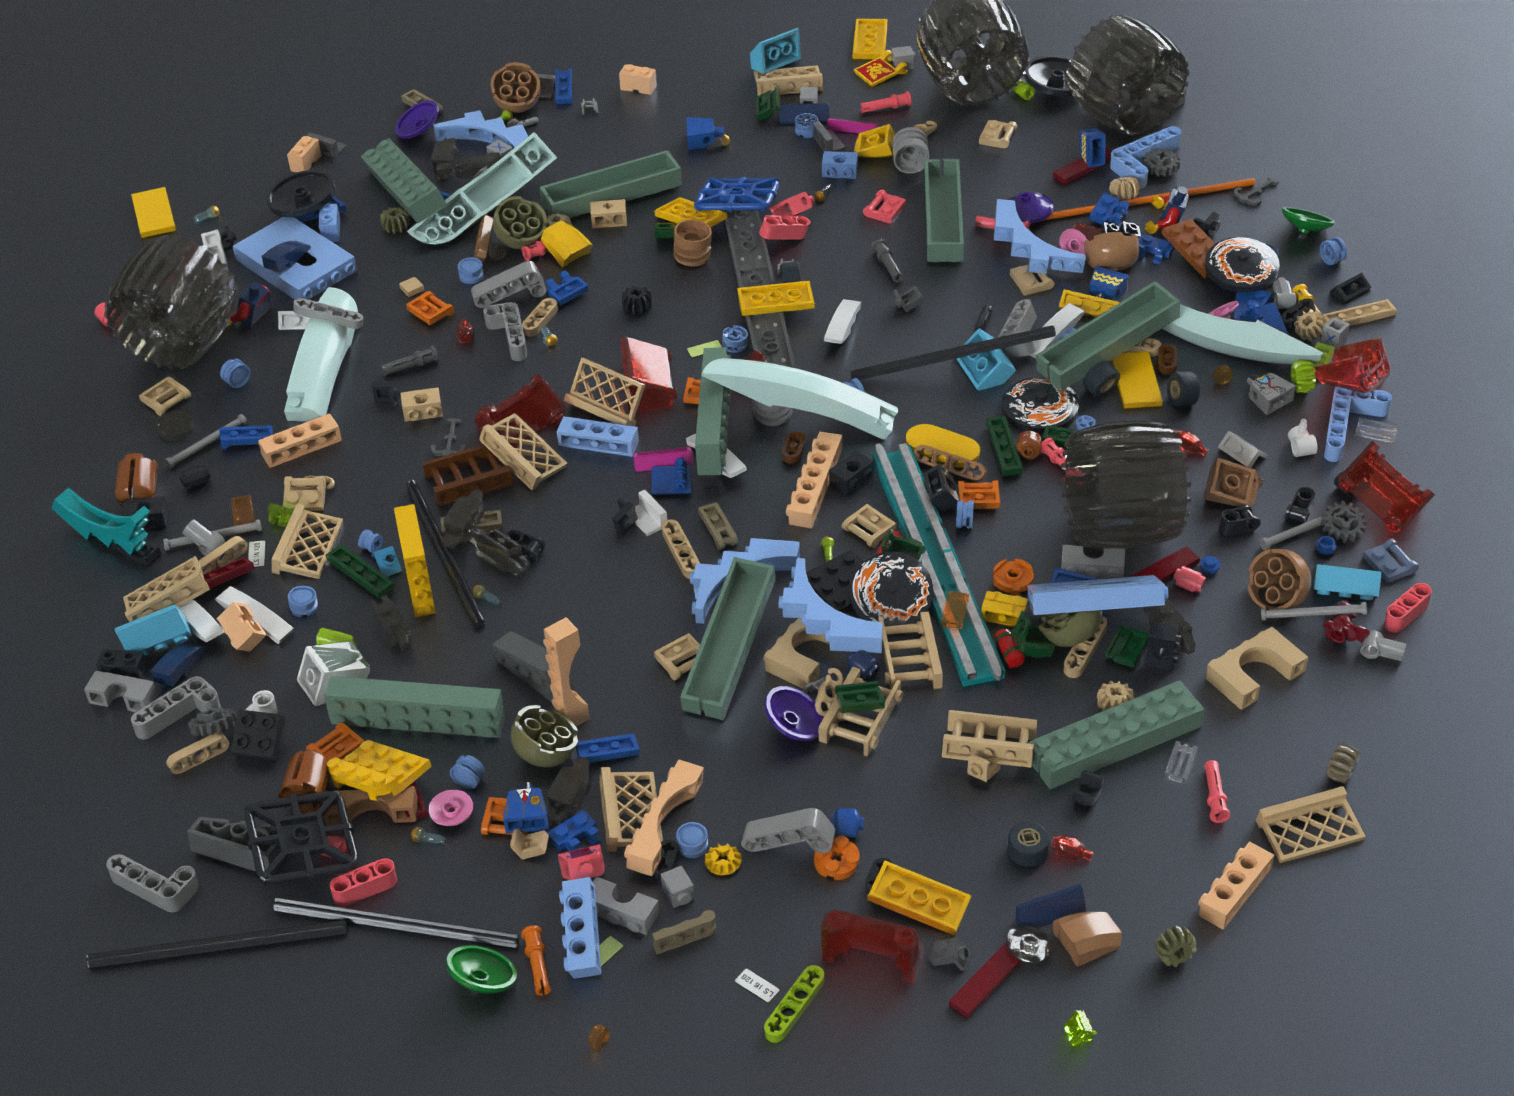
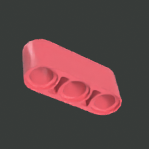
[759,215,811,239]
[1384,583,1432,633]
[330,858,397,907]

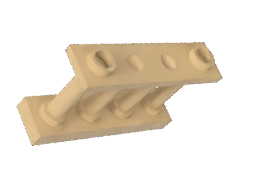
[878,611,943,690]
[819,667,903,757]
[942,710,1037,768]

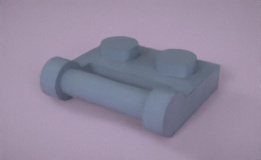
[1363,538,1419,583]

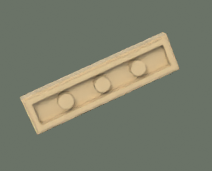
[1323,299,1397,326]

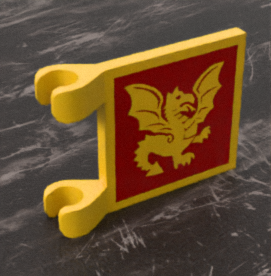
[854,50,908,87]

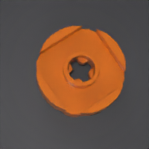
[993,558,1034,596]
[814,835,860,880]

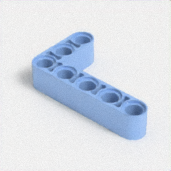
[1110,126,1181,189]
[1324,385,1392,462]

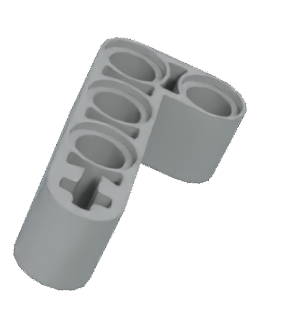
[471,261,546,308]
[998,299,1037,358]
[483,302,527,361]
[131,676,221,740]
[741,808,835,853]
[106,854,199,912]

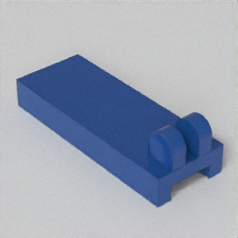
[555,68,572,104]
[220,425,273,449]
[576,733,640,766]

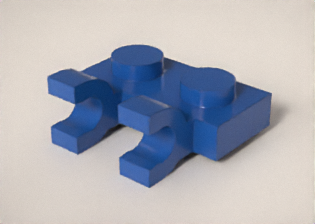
[1089,193,1130,226]
[1137,234,1175,264]
[545,271,589,306]
[546,810,601,852]

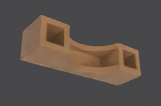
[324,786,418,826]

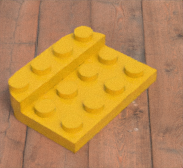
[327,740,432,801]

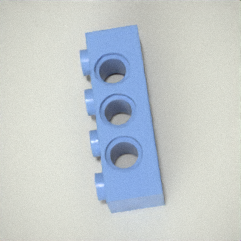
[557,416,639,457]
[559,877,602,979]

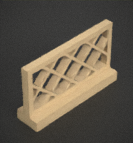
[754,65,823,96]
[564,358,645,427]
[479,413,568,490]
[271,504,343,579]
[123,556,210,622]
[599,767,663,852]
[1255,786,1366,863]

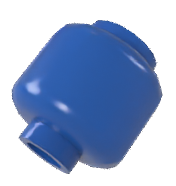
[831,808,864,838]

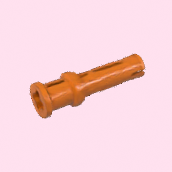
[521,925,551,996]

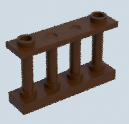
[422,445,513,507]

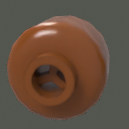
[1016,431,1042,460]

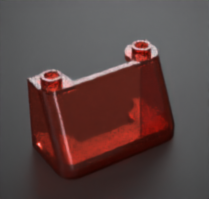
[620,337,677,411]
[1315,337,1390,393]
[474,373,567,448]
[1338,440,1435,532]
[821,910,924,983]

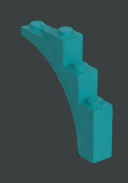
[51,488,150,555]

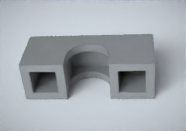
[1061,545,1125,579]
[84,671,158,712]
[593,877,660,935]

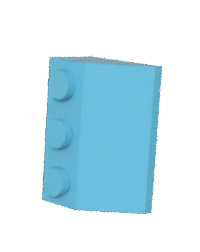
[750,28,801,74]
[957,329,1016,391]
[1313,564,1382,600]
[114,604,193,658]

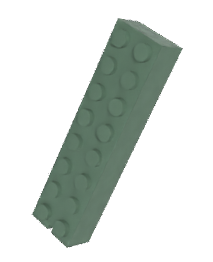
[361,138,446,224]
[540,150,682,218]
[924,159,964,262]
[1036,281,1180,391]
[695,347,731,475]
[680,557,776,720]
[324,676,505,738]
[1028,680,1205,789]

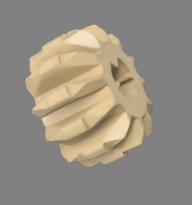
[1109,177,1140,200]
[1294,309,1327,342]
[1097,680,1134,711]

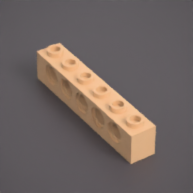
[786,431,842,529]

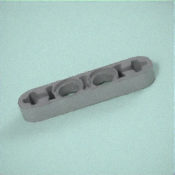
[293,298,364,329]

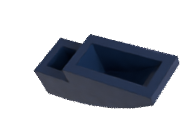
[261,241,311,272]
[151,641,207,687]

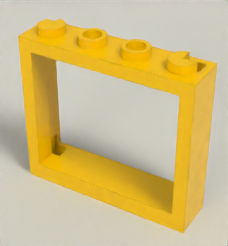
[394,504,436,618]

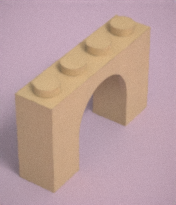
[764,618,830,691]
[1206,627,1308,710]

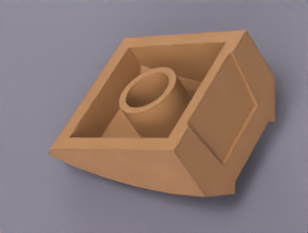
[1204,458,1259,506]
[1052,912,1122,967]

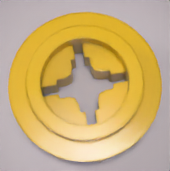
[705,843,742,875]

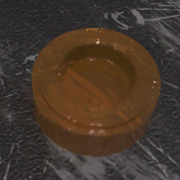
[1213,365,1233,385]
[588,1024,610,1050]

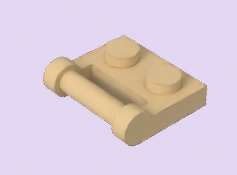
[979,120,1017,148]
[1010,265,1055,296]
[139,376,191,416]
[283,476,326,512]
[842,504,896,548]
[654,633,700,681]

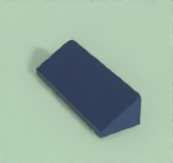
[779,103,830,124]
[1015,884,1086,932]

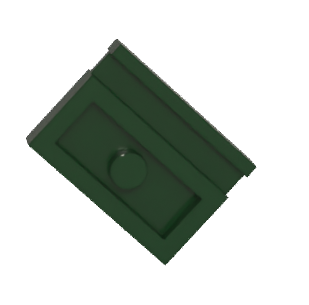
[756,87,780,121]
[654,223,677,238]
[1104,624,1149,668]
[835,681,885,713]

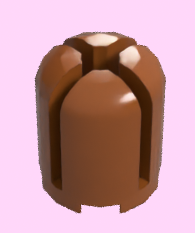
[115,453,158,507]
[278,750,331,814]

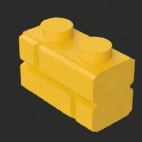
[981,591,1028,627]

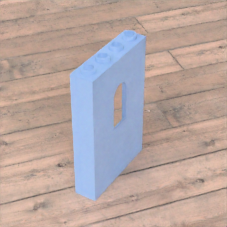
[233,217,357,300]
[1027,575,1168,615]

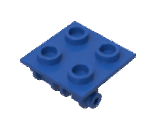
[1241,302,1289,335]
[652,457,691,495]

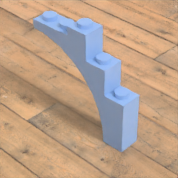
[433,110,528,149]
[994,199,1085,274]
[690,538,800,624]
[779,558,883,653]

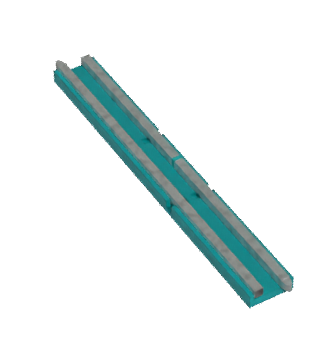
[872,443,1005,687]

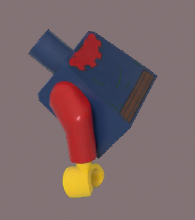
[1144,187,1189,234]
[220,282,271,327]

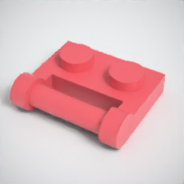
[863,189,906,224]

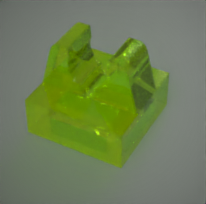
[267,503,293,527]
[1063,1010,1097,1046]

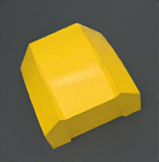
[854,124,895,158]
[541,221,593,268]

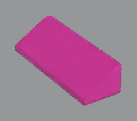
[827,118,880,134]
[633,446,694,472]

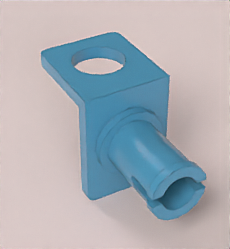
[371,546,402,577]

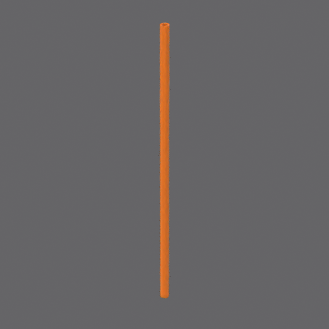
[1039,178,1255,222]

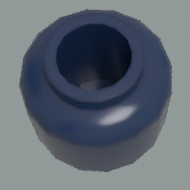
[847,650,880,681]

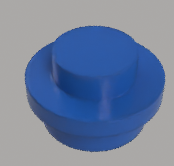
[1315,536,1337,555]
[1200,556,1221,575]

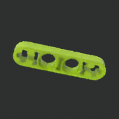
[764,965,825,1043]

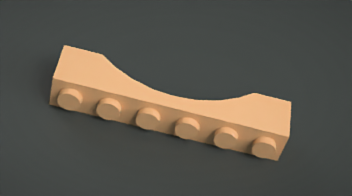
[543,617,590,726]
[624,760,704,876]

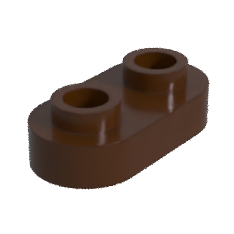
[1158,344,1178,374]
[781,431,806,463]

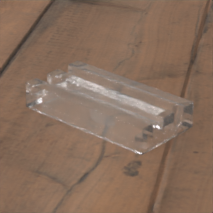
[1355,418,1398,443]
[1164,741,1198,784]

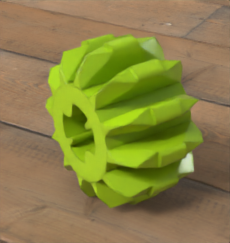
[1290,360,1316,393]

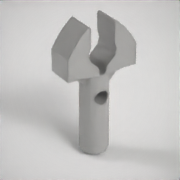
[507,117,539,127]

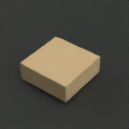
[399,277,424,297]

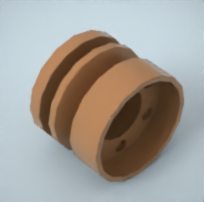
[673,219,712,266]

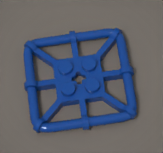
[694,177,780,212]

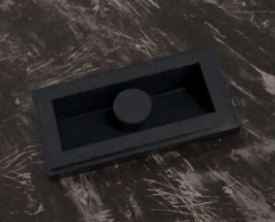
[1330,273,1372,303]

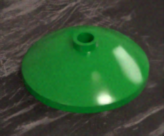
[1282,207,1335,234]
[446,945,517,994]

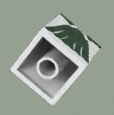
[297,642,370,706]

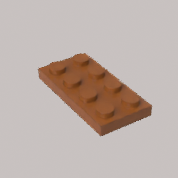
[1161,219,1215,278]

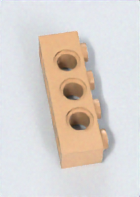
[258,413,342,468]
[1198,841,1274,930]

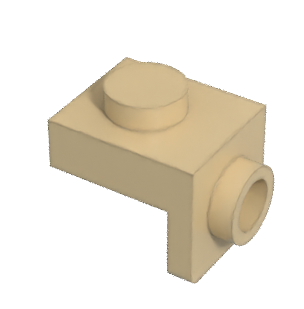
[967,754,1001,782]
[510,828,549,860]

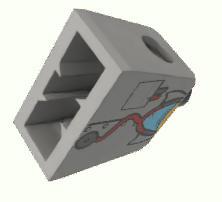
[1247,373,1296,415]

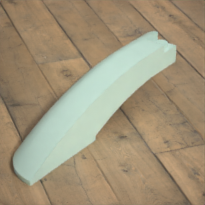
[407,132,557,244]
[284,287,358,422]
[1162,304,1323,364]
[701,358,898,440]

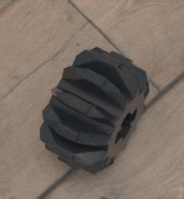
[622,285,652,314]

